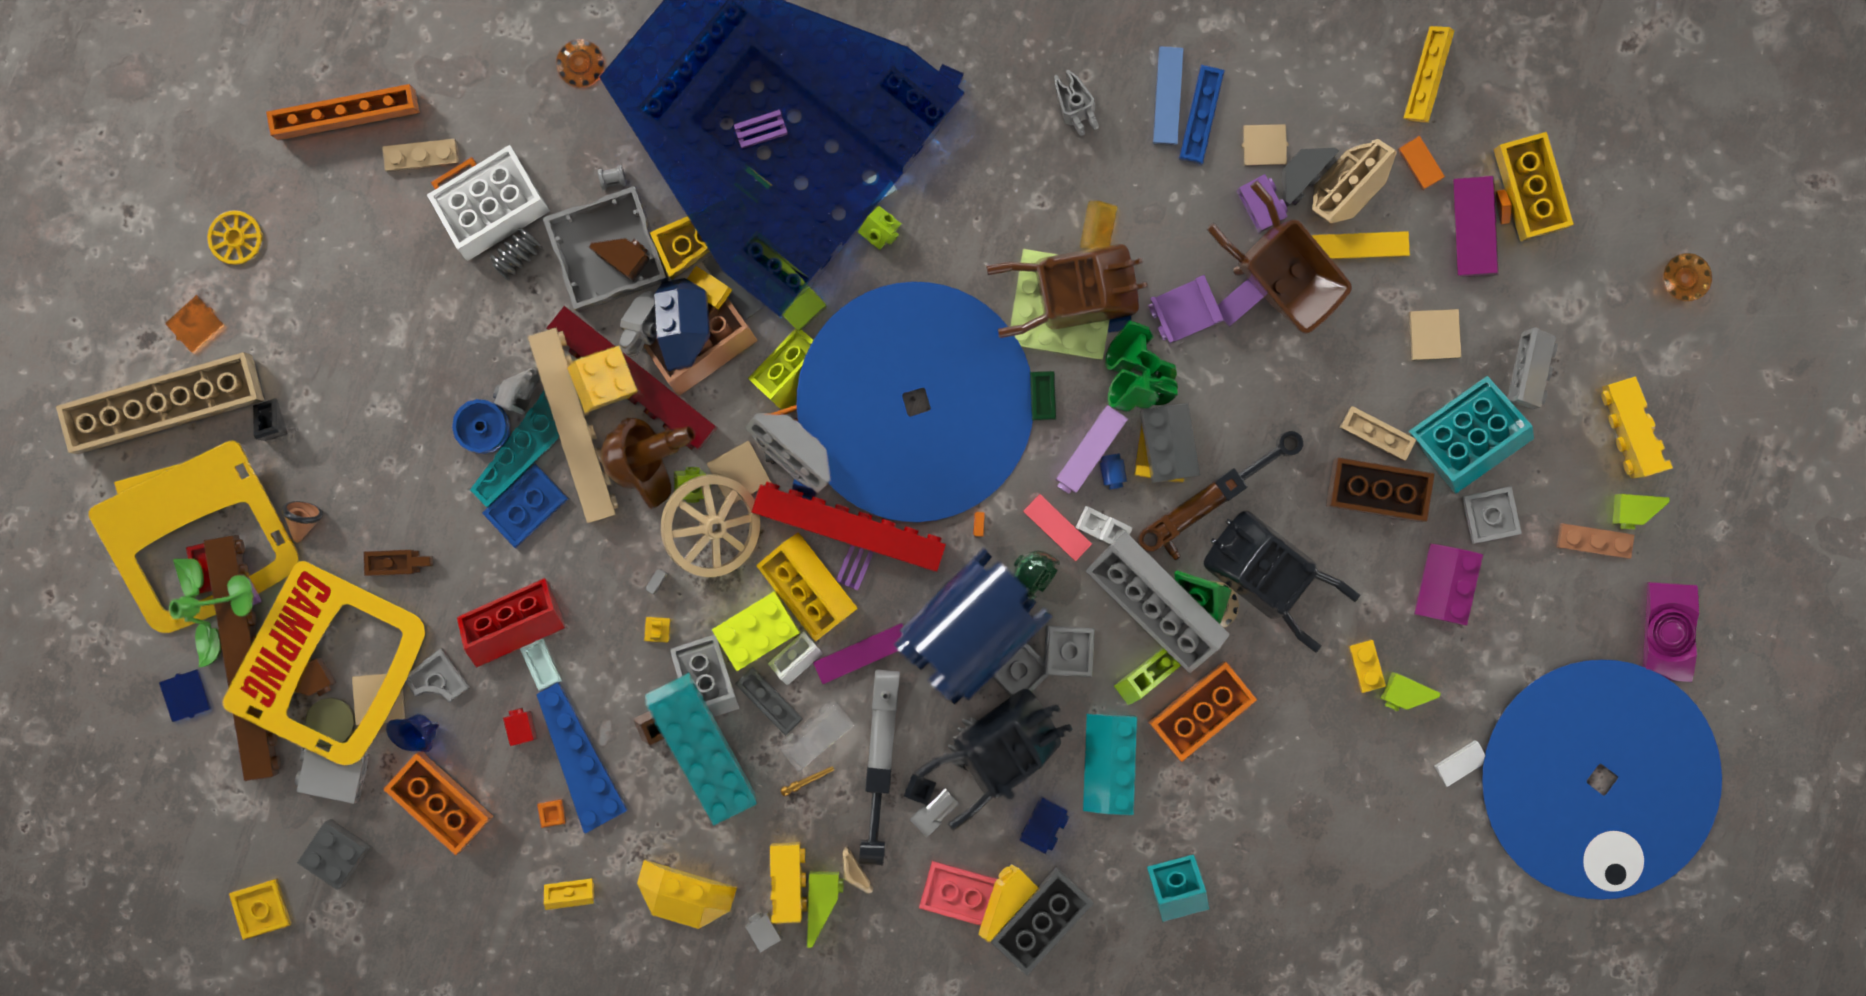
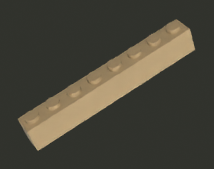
[527,328,619,523]

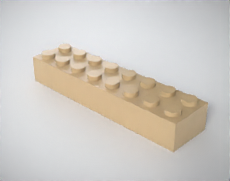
[56,352,265,454]

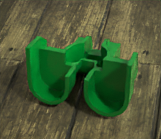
[1105,320,1178,412]

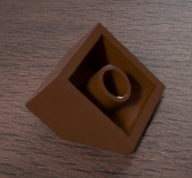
[589,238,650,282]

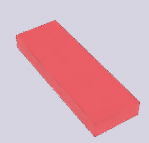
[1023,494,1092,561]

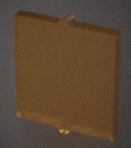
[165,295,224,353]

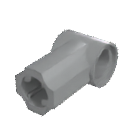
[909,788,959,837]

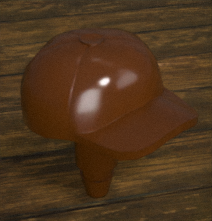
[600,417,695,509]

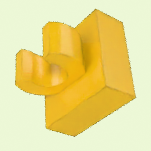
[644,617,671,643]

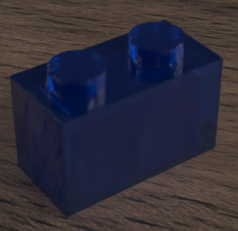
[1019,795,1070,854]

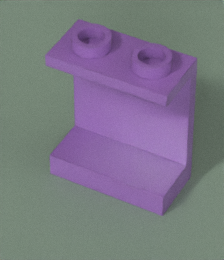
[1148,275,1223,343]

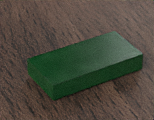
[1030,371,1056,421]

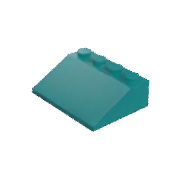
[1409,376,1534,494]

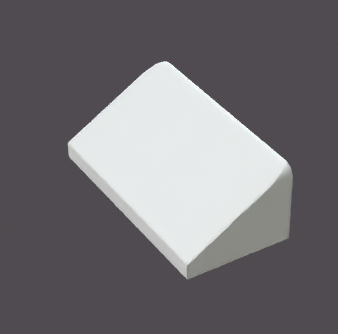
[768,631,823,685]
[1434,740,1485,787]

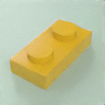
[1348,639,1386,693]
[544,878,594,910]

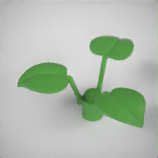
[169,558,253,667]

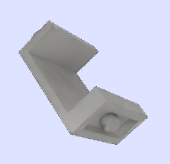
[295,745,369,804]

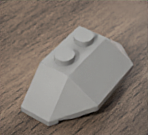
[745,414,830,493]

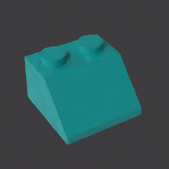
[1147,854,1209,922]

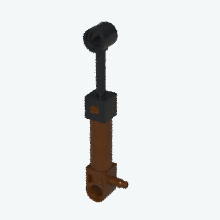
[1137,431,1303,560]

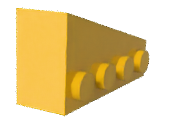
[650,194,751,280]

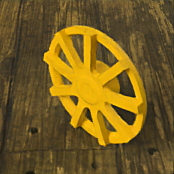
[207,211,263,265]

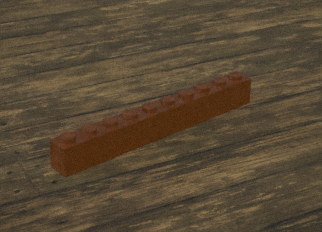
[203,535,281,781]

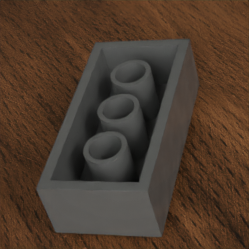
[991,867,1094,975]

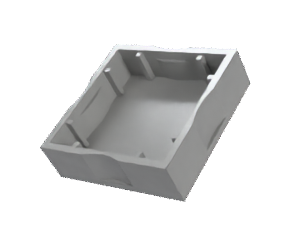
[543,186,669,312]

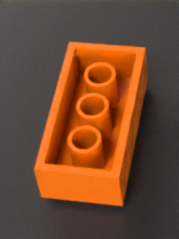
[1148,661,1257,762]
[383,751,493,855]

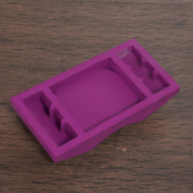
[1643,582,1699,682]

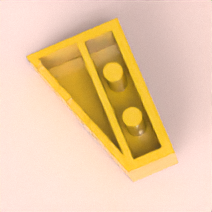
[770,842,808,923]

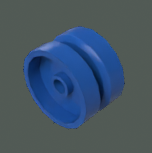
[452,399,511,454]

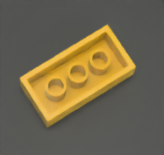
[1494,131,1574,242]

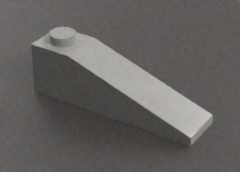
[493,367,540,415]

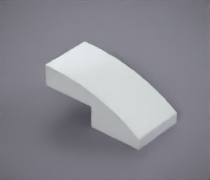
[1075,506,1133,545]

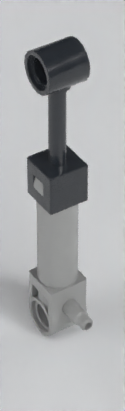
[859,670,900,866]

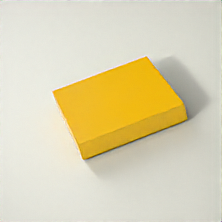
[229,878,291,940]

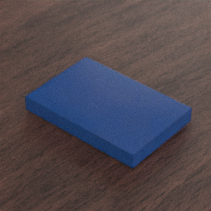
[482,464,569,548]

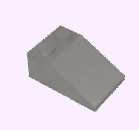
[670,635,739,717]

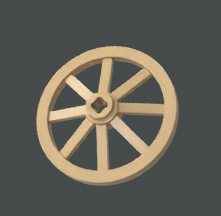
[661,475,760,577]

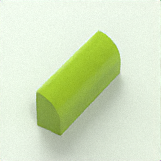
[732,235,827,331]

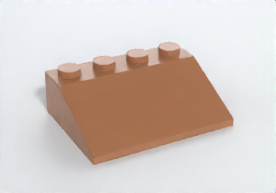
[644,298,758,396]

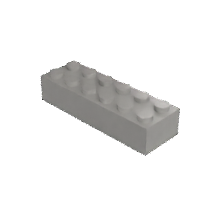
[1086,532,1230,673]

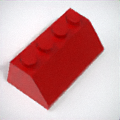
[457,578,565,668]

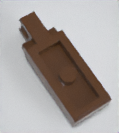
[364,550,433,576]

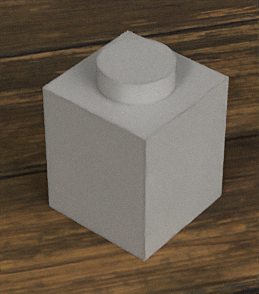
[746,911,782,952]

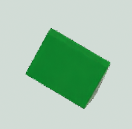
[1174,570,1232,624]

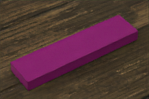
[813,623,903,684]

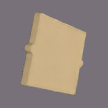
[1241,124,1289,166]

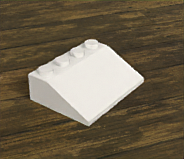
[427,145,550,261]

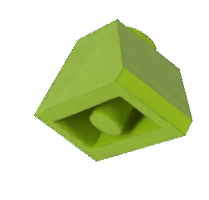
[1613,494,1670,530]
[1380,672,1441,711]

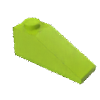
[1114,648,1181,705]
[807,871,844,948]

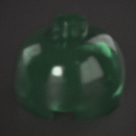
[1014,550,1060,600]

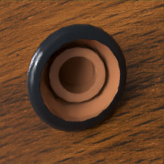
[281,501,323,543]

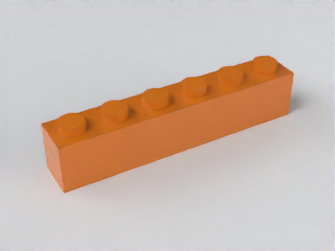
[266,84,420,140]

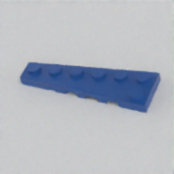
[536,682,628,834]

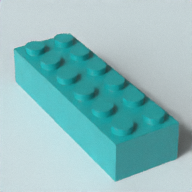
[645,673,757,826]

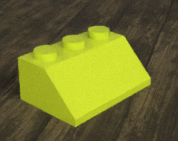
[748,329,813,415]

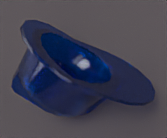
[386,714,439,752]

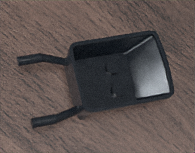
[1203,511,1361,653]
[915,689,1073,831]

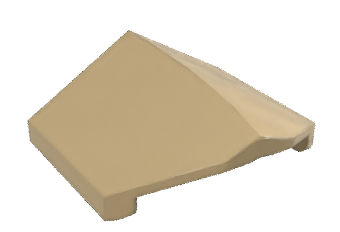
[843,846,874,894]

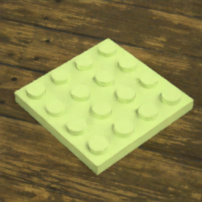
[1010,249,1109,360]

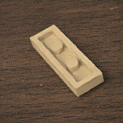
[383,139,459,172]
[1340,406,1417,461]

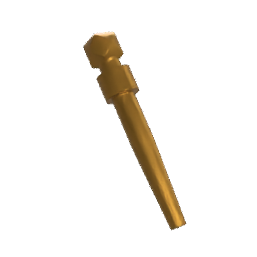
[780,766,834,797]

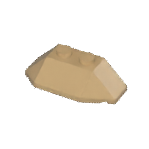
[1312,139,1396,224]

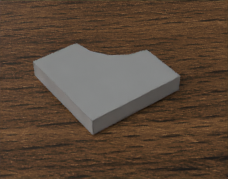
[405,648,470,702]

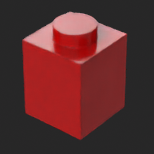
[503,708,537,746]

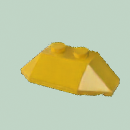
[637,860,737,929]

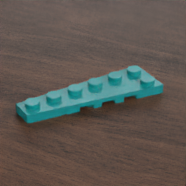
[470,390,581,508]

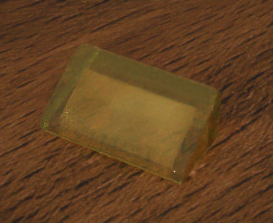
[1080,200,1118,250]

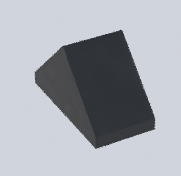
[253,398,288,441]

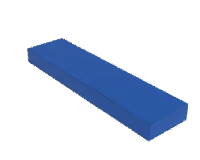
[1179,65,1225,165]

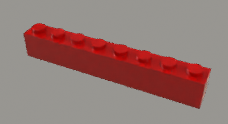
[751,481,946,572]

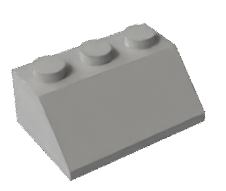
[1508,328,1558,409]

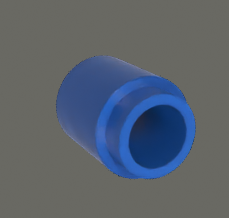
[1100,453,1127,490]

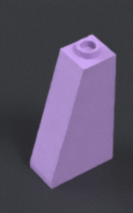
[1056,405,1127,494]

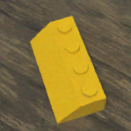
[756,532,858,642]

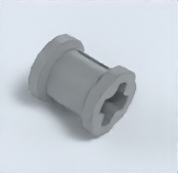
[598,165,626,191]

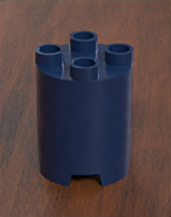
[893,547,1052,705]

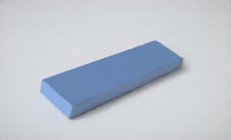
[1153,46,1183,145]

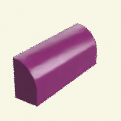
[1453,176,1499,277]

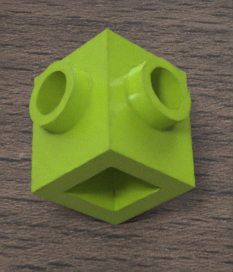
[858,206,901,250]
[674,467,711,503]

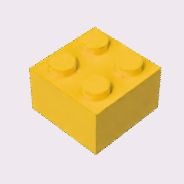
[567,346,637,413]

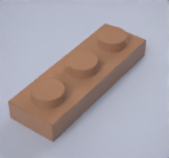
[1557,523,1635,559]

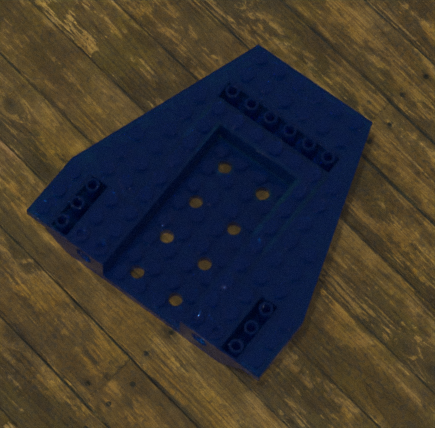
[599,0,965,318]

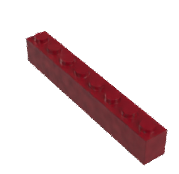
[546,306,718,450]

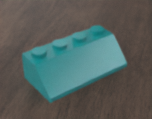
[1083,714,1137,815]

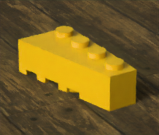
[1601,376,1673,479]

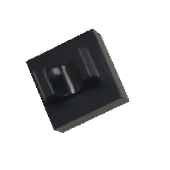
[904,774,936,805]

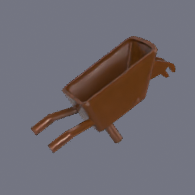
[1207,180,1352,333]
[986,244,1148,338]

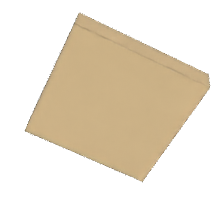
[1409,309,1461,360]
[706,441,772,505]
[352,674,406,725]

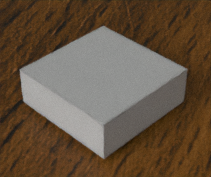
[646,569,668,594]

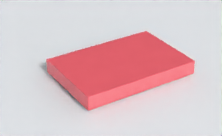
[919,860,997,926]

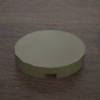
[305,698,355,746]

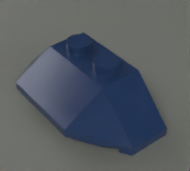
[654,278,710,371]

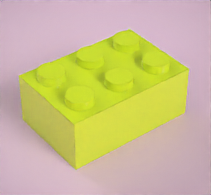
[712,591,801,671]

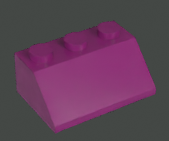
[1414,543,1483,626]

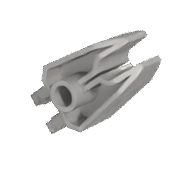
[1054,70,1099,136]
[619,291,657,358]

